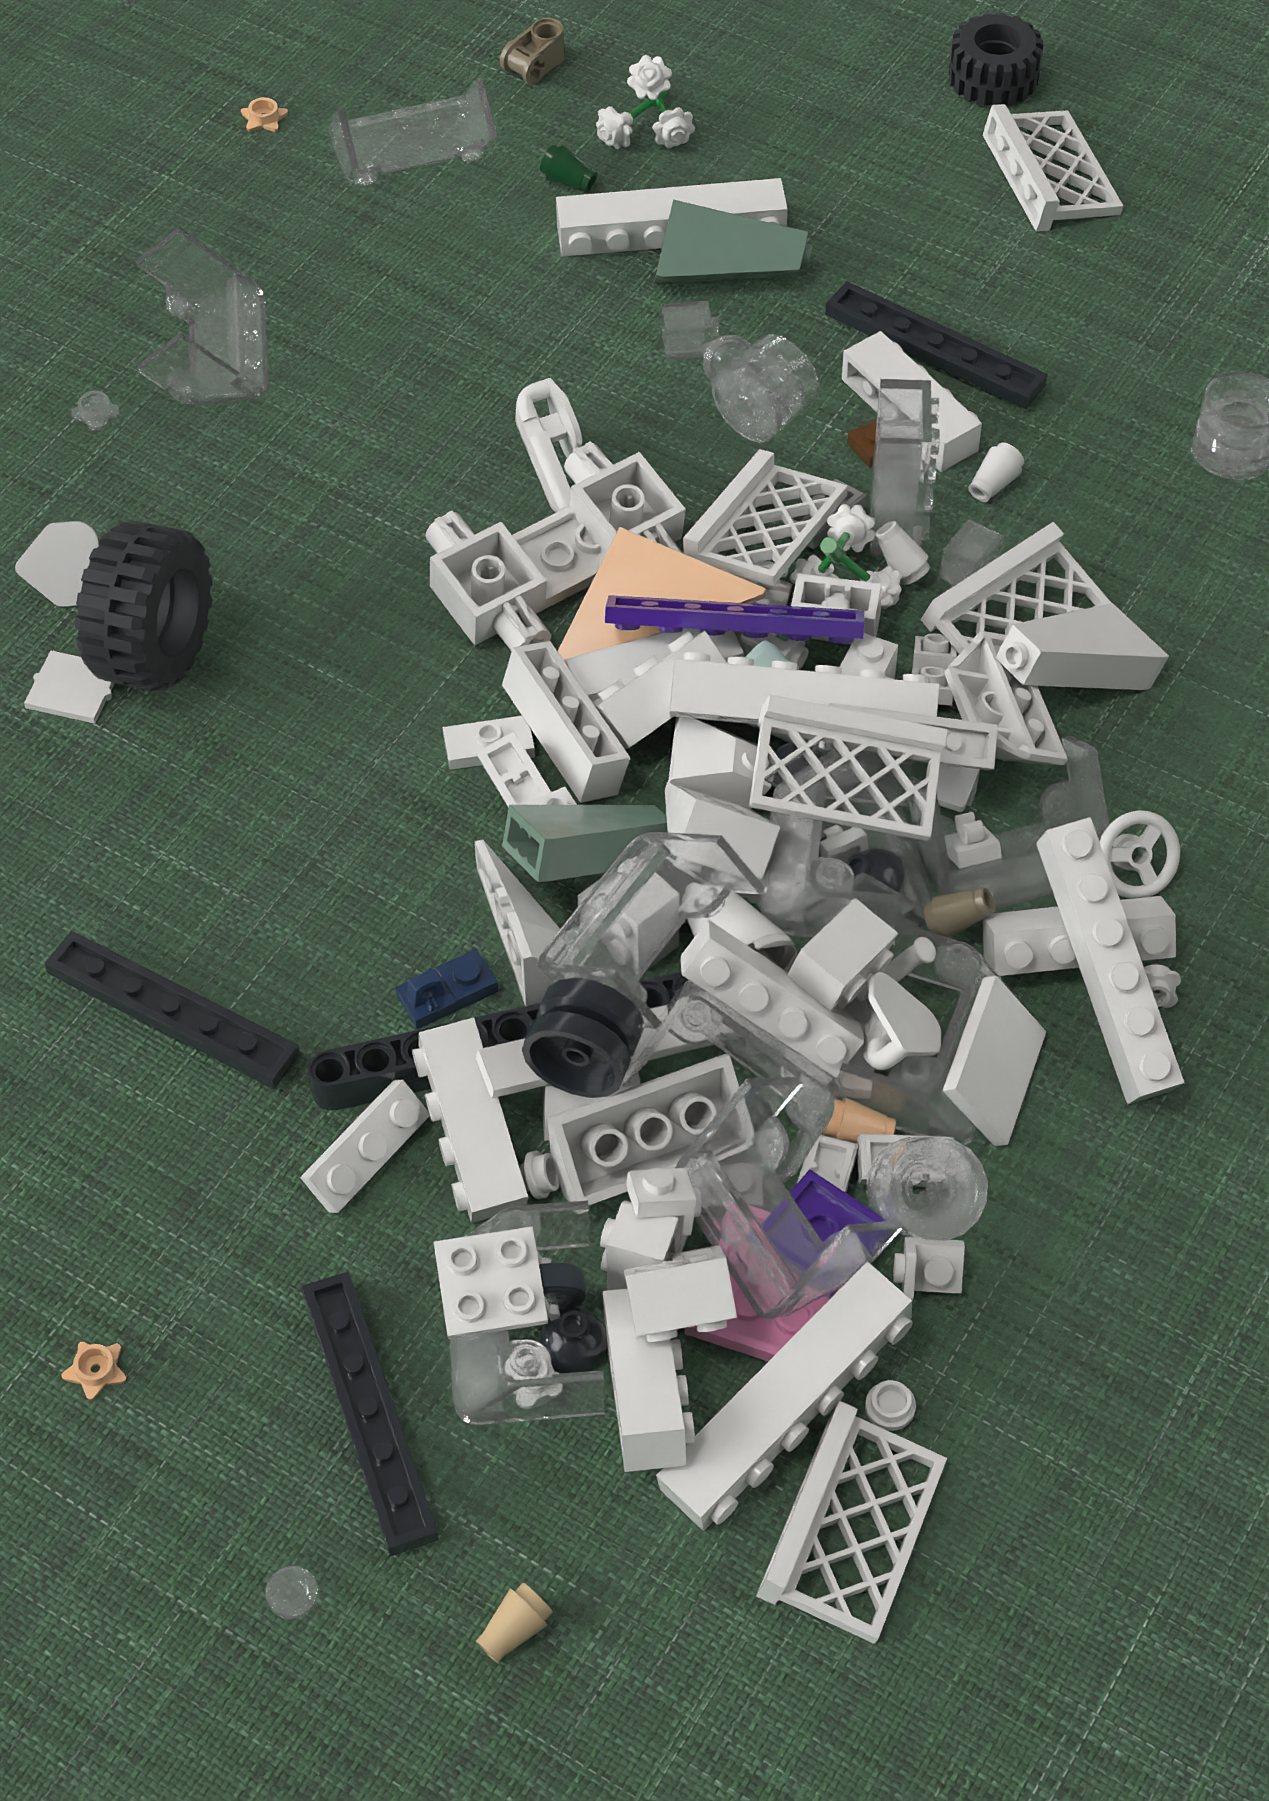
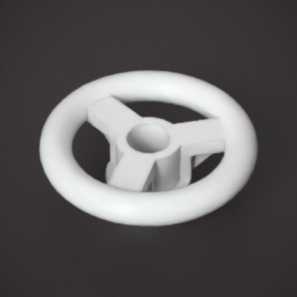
[1099,811,1180,899]

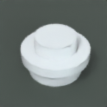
[520,1151,559,1199]
[865,1380,916,1431]

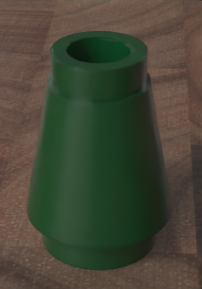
[540,144,598,192]

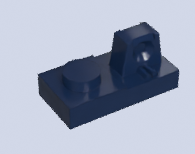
[395,949,498,1029]

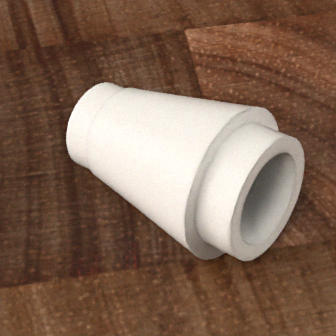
[968,443,1024,502]
[875,521,930,585]

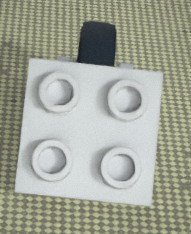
[434,1226,586,1339]

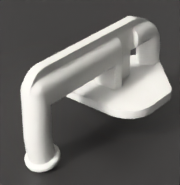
[515,378,582,513]
[15,521,99,606]
[863,937,941,1070]

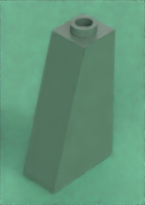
[654,199,812,283]
[502,805,670,882]

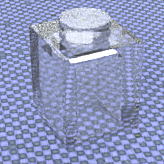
[662,301,719,360]
[940,519,1004,586]

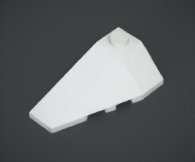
[475,840,585,1006]

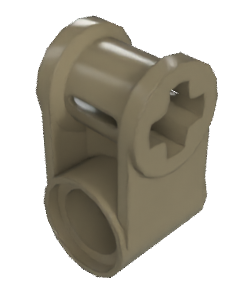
[500,18,565,85]

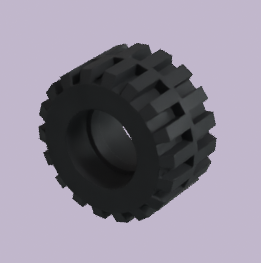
[948,13,1043,106]

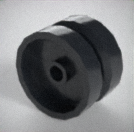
[522,977,645,1098]

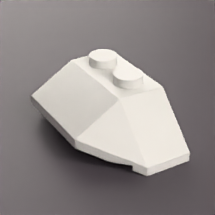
[944,631,1068,765]

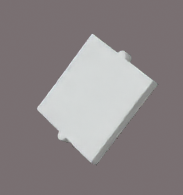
[24,651,115,724]

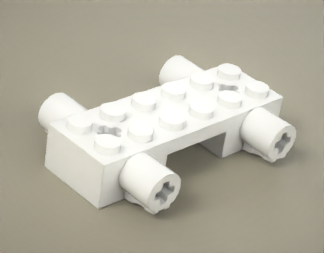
[425,441,686,652]

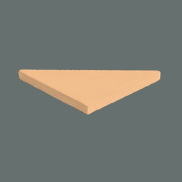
[557,527,767,662]

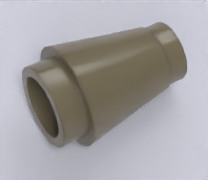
[924,887,995,939]

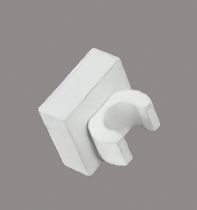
[943,812,1002,869]
[819,824,869,885]

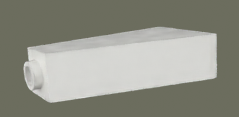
[995,603,1169,690]

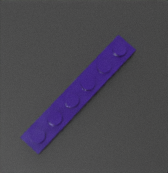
[605,595,864,644]

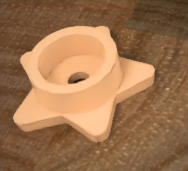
[241,97,288,132]
[62,1342,126,1401]

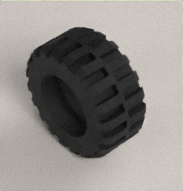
[75,520,213,692]

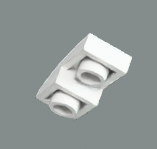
[912,633,957,706]

